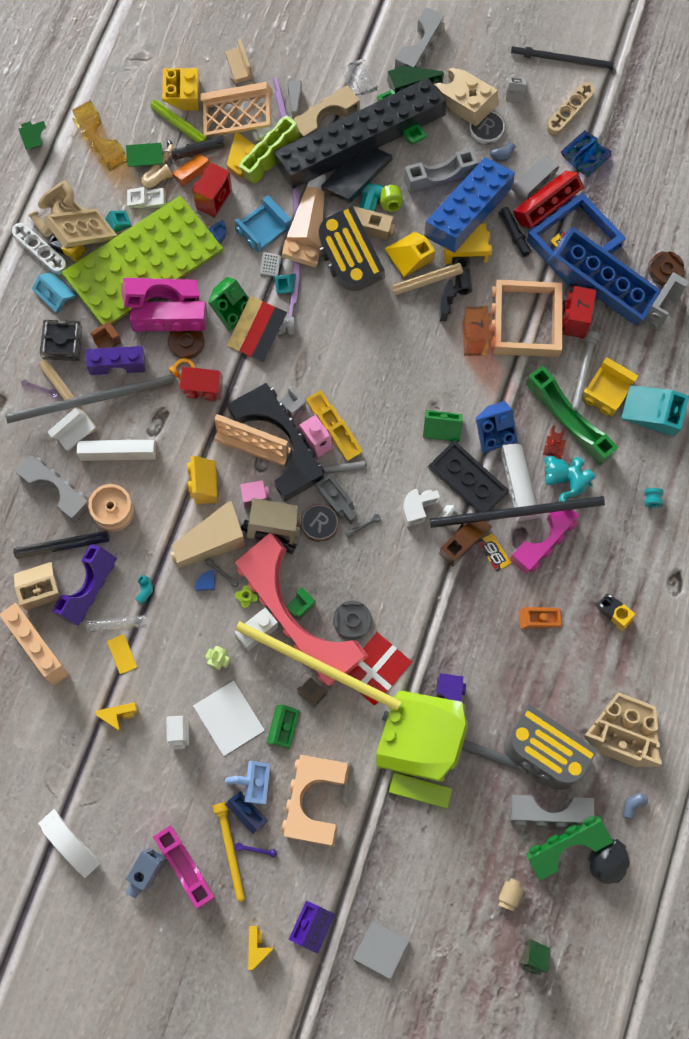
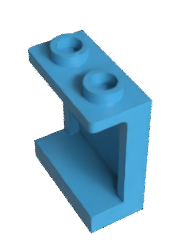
[235,195,291,253]

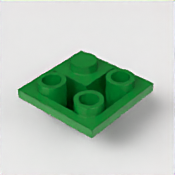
[208,277,249,331]

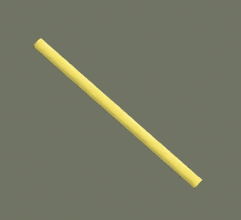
[235,621,401,710]

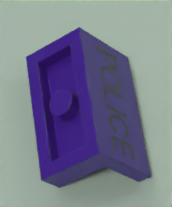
[289,901,335,954]

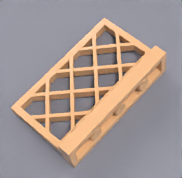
[201,82,273,138]
[214,414,291,467]

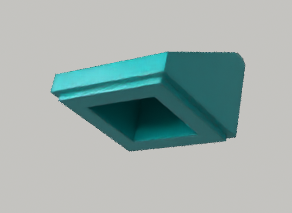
[106,210,131,232]
[274,273,296,294]

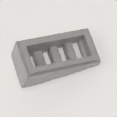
[288,80,302,120]

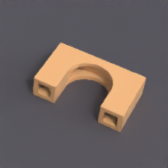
[0,603,70,686]
[282,755,350,847]

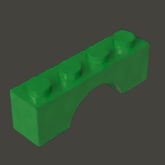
[526,815,613,881]

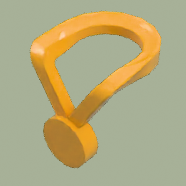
[168,358,195,380]

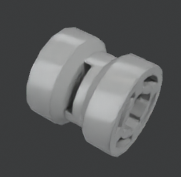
[277,317,295,336]

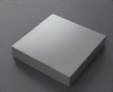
[353,920,409,979]

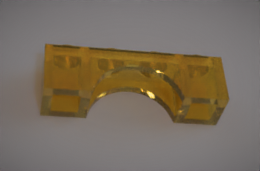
[72,100,127,172]

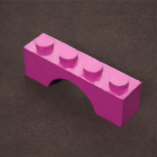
[121,278,200,307]
[510,510,579,575]
[153,825,216,910]

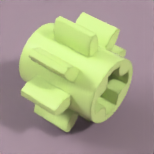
[205,646,230,670]

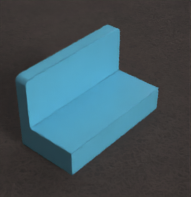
[32,272,77,312]

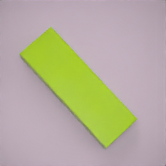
[389,772,452,809]

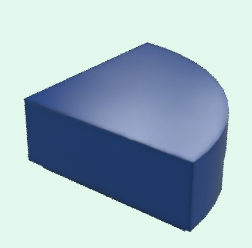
[208,220,226,244]
[195,570,215,591]

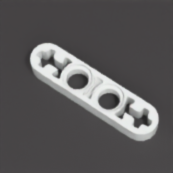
[12,223,67,275]

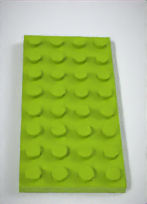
[62,195,223,325]

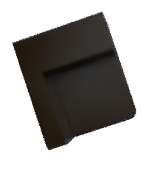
[297,678,328,708]

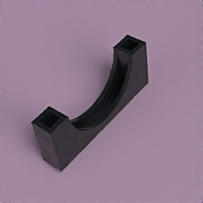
[227,383,325,502]

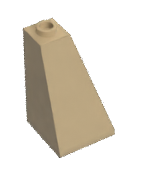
[170,501,245,568]

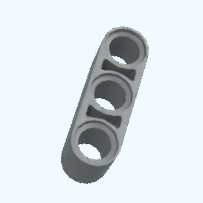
[512,155,559,201]

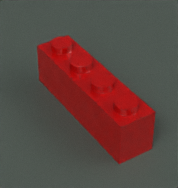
[513,170,584,228]

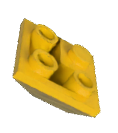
[384,232,436,278]

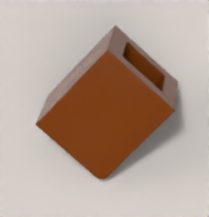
[90,321,122,348]

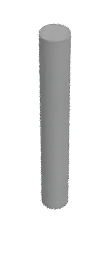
[323,461,365,474]

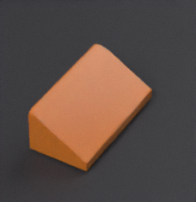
[172,154,210,186]

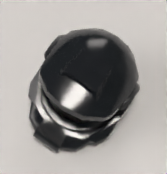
[587,839,630,884]

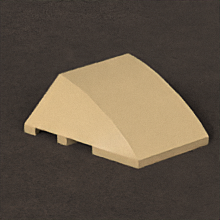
[584,692,662,767]

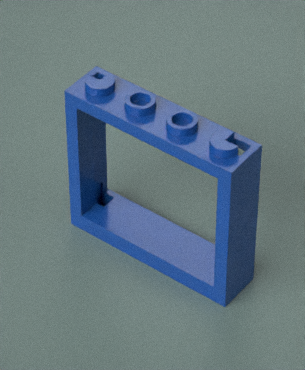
[527,193,626,286]

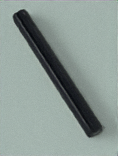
[13,531,109,559]

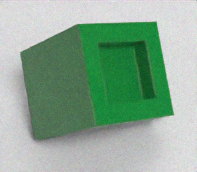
[287,587,316,621]

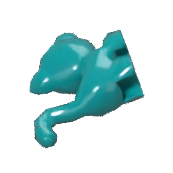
[544,456,595,502]

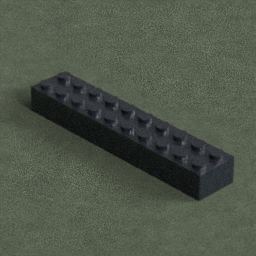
[274,78,446,189]

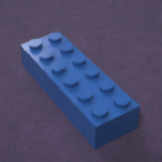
[424,157,515,253]
[547,227,661,325]

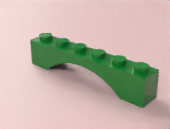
[526,365,618,466]

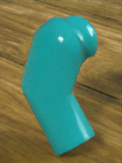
[135,575,153,605]

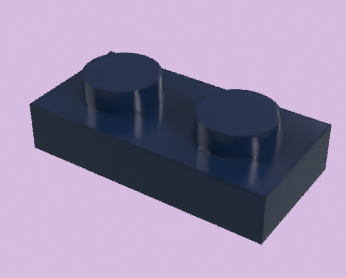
[225,791,268,834]

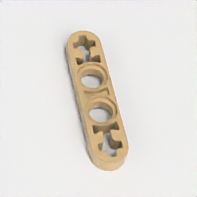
[547,82,595,136]

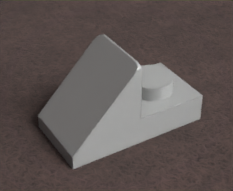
[506,77,527,103]

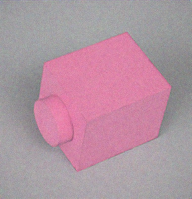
[240,480,270,508]

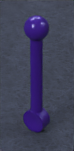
[235,843,277,858]

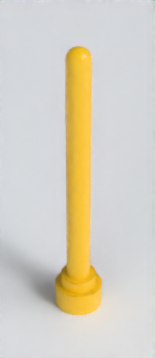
[212,802,245,902]

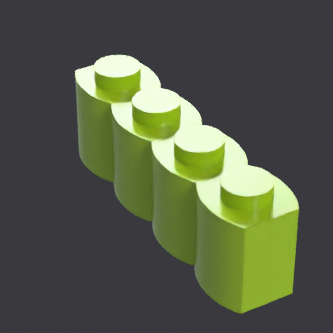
[239,116,300,184]

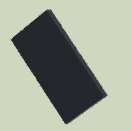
[321,148,393,203]
[428,440,509,512]

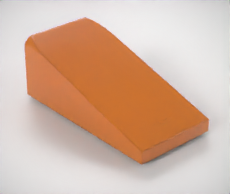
[519,607,562,629]

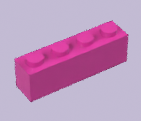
[130,301,208,332]

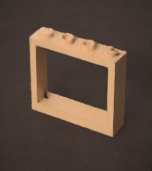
[490,280,562,357]

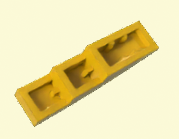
[305,390,363,461]

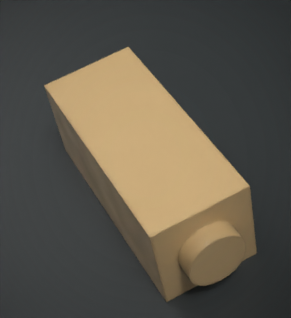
[353,206,395,241]

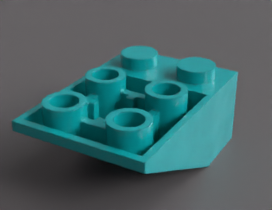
[621,385,689,437]

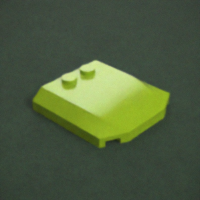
[376,690,469,782]

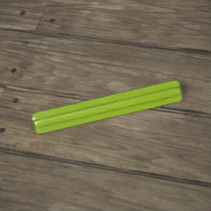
[150,99,207,143]

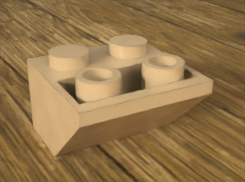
[14,562,61,611]

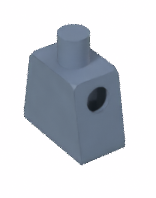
[126,848,167,898]

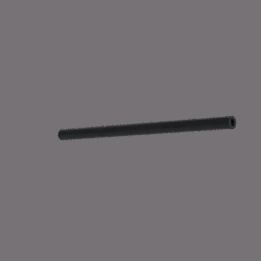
[430,496,605,528]

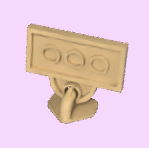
[28,180,117,248]

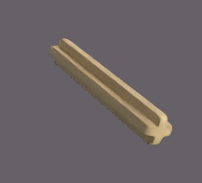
[393,263,463,295]

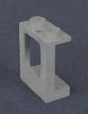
[644,272,689,331]

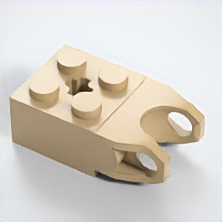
[433,68,499,126]

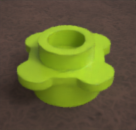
[235,585,258,608]

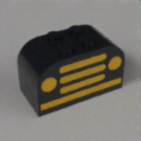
[319,205,385,291]

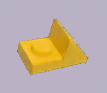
[95,702,139,733]
[248,926,274,970]

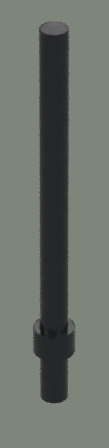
[511,46,614,69]

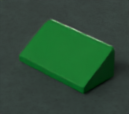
[267,705,300,749]

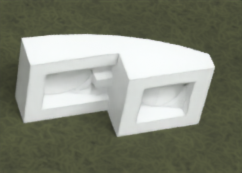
[127,187,166,209]

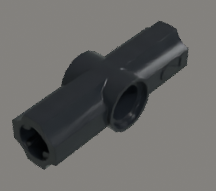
[452,257,472,295]

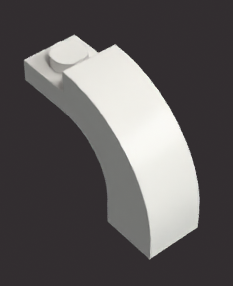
[38,810,101,878]

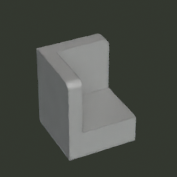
[279,386,306,419]

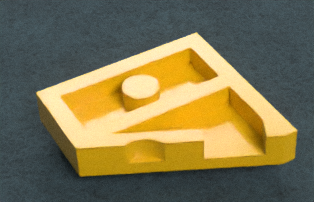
[227,132,256,178]

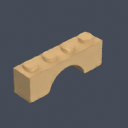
[293,85,360,139]

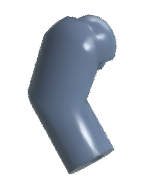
[490,142,516,160]
[623,793,648,819]

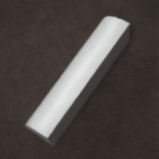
[77,439,156,461]
[501,444,540,522]

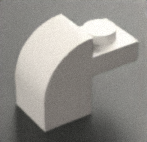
[403,489,440,527]

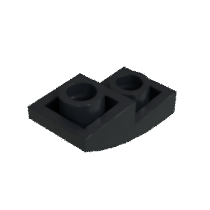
[439,280,457,321]

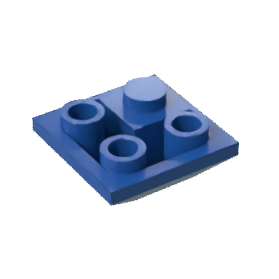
[475,401,518,453]

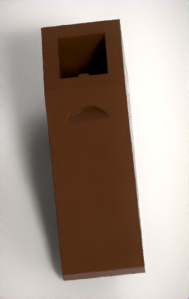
[439,521,492,567]

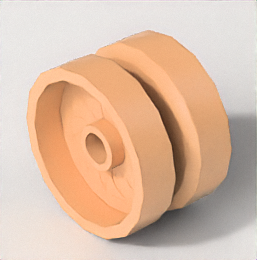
[88,484,134,532]

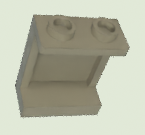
[247,498,301,545]

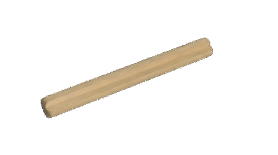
[39,359,97,434]

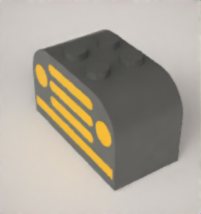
[505,705,598,790]

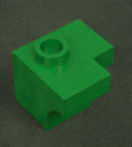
[19,121,46,150]

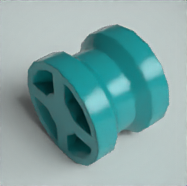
[644,488,663,508]

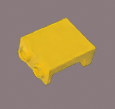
[443,223,492,264]
[582,357,638,417]

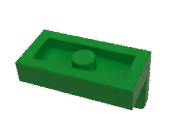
[126,142,163,167]
[423,410,463,442]

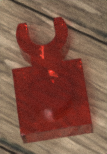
[542,426,566,459]

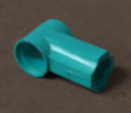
[359,183,383,212]

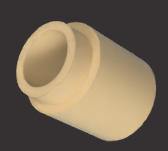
[498,878,524,912]

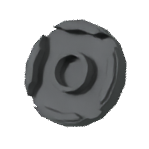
[333,600,372,640]

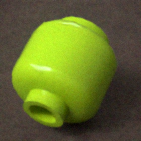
[379,185,404,212]

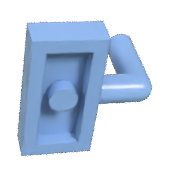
[225,761,270,805]

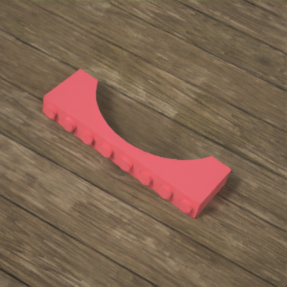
[235,533,369,686]

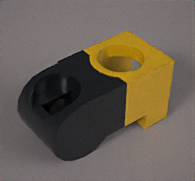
[48,235,86,262]
[596,594,635,632]

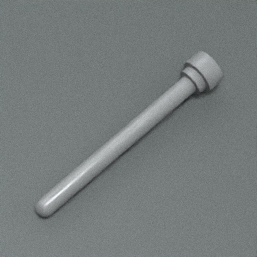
[572,331,600,411]

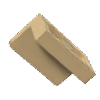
[225,39,252,84]

